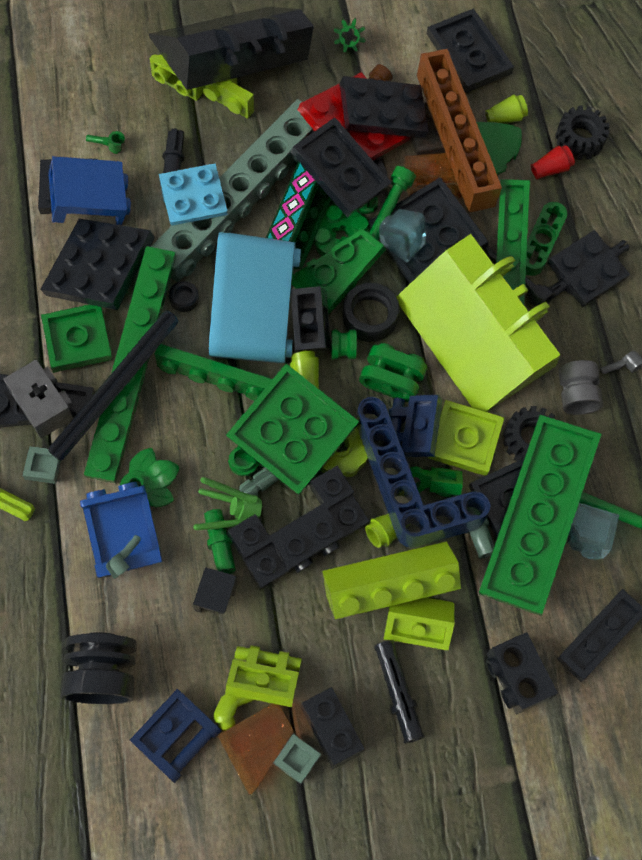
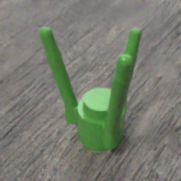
[193,477,262,530]

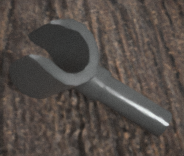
[600,351,642,375]

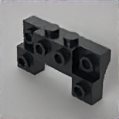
[227,465,370,590]

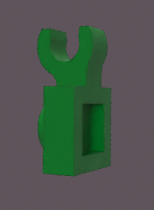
[410,467,463,497]

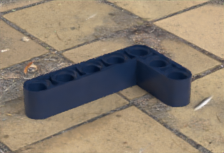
[356,397,491,548]

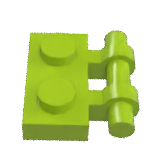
[225,645,302,707]

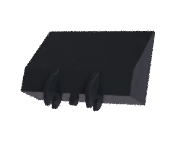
[149,7,314,90]

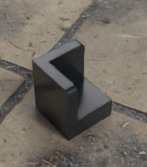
[193,567,238,614]

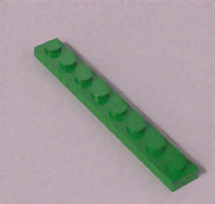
[84,246,177,484]

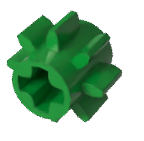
[334,18,366,52]

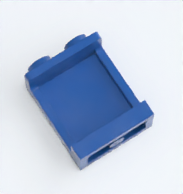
[48,156,131,225]
[80,482,163,578]

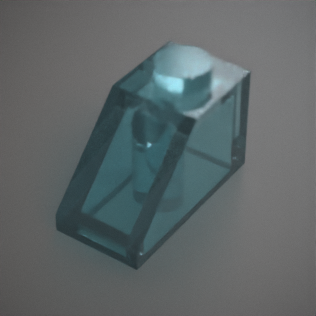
[379,209,426,263]
[568,503,619,560]

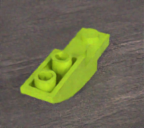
[149,55,254,118]

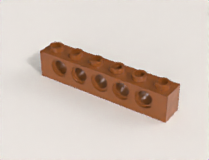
[417,49,502,213]

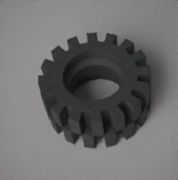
[555,105,610,160]
[503,406,555,462]

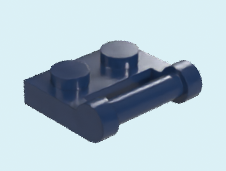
[130,689,222,784]

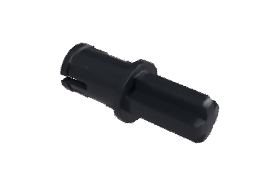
[162,128,185,173]

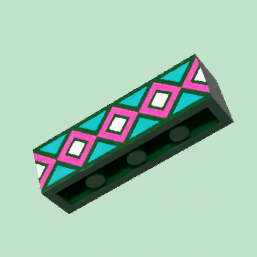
[266,162,331,269]

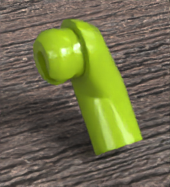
[214,694,254,731]

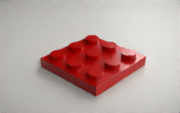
[297,72,411,161]

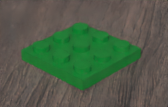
[226,364,359,496]

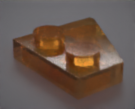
[217,704,294,796]

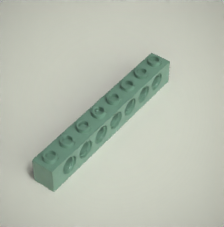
[151,99,314,282]

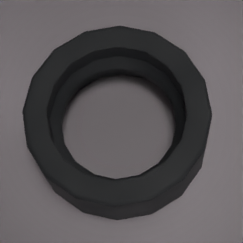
[343,283,399,342]

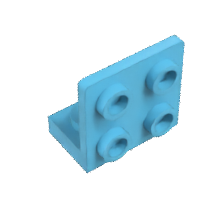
[159,164,227,225]

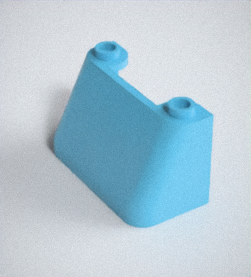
[209,232,301,364]

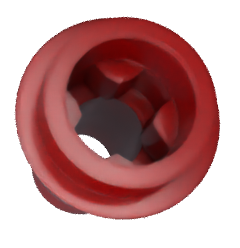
[530,145,575,180]

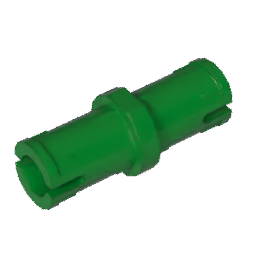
[204,509,236,574]

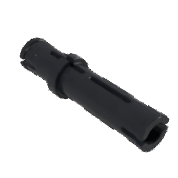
[374,640,425,744]

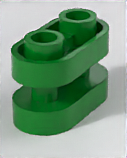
[359,343,428,402]

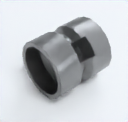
[559,360,603,415]

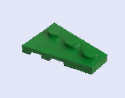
[291,229,386,315]

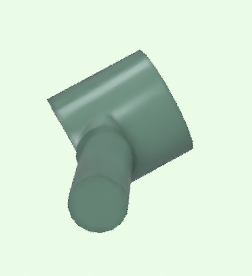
[106,535,141,579]

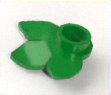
[120,448,180,508]

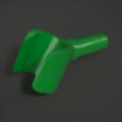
[86,131,125,154]

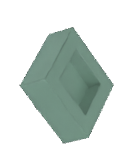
[22,446,61,484]
[273,734,321,784]

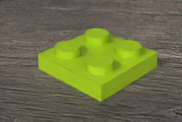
[428,400,504,476]

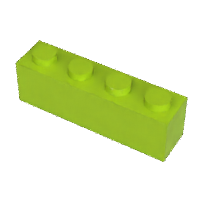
[322,541,461,619]

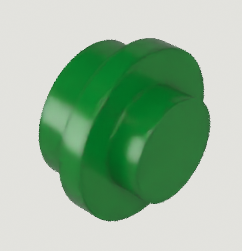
[228,447,259,476]

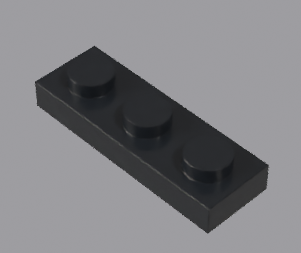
[557,589,642,682]

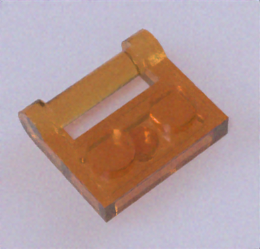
[403,153,463,198]

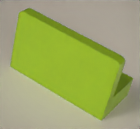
[384,598,455,651]

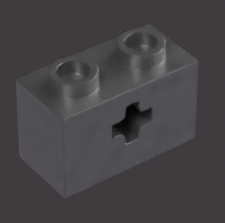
[3,360,73,438]

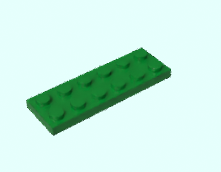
[479,415,601,616]

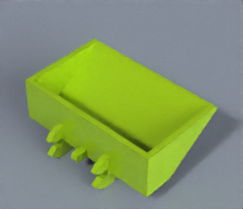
[396,234,560,412]

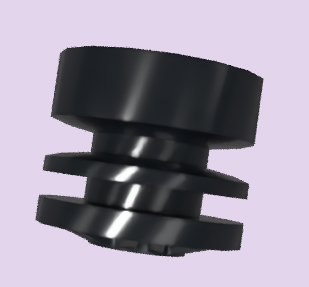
[60,632,137,704]

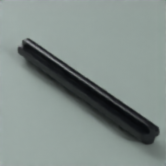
[48,310,178,461]

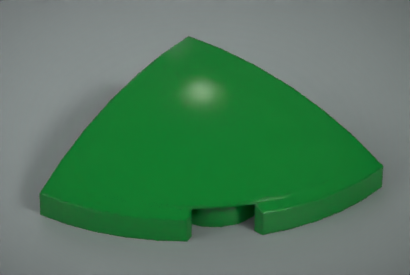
[476,122,522,176]

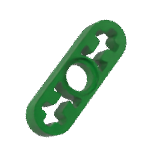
[526,202,567,276]

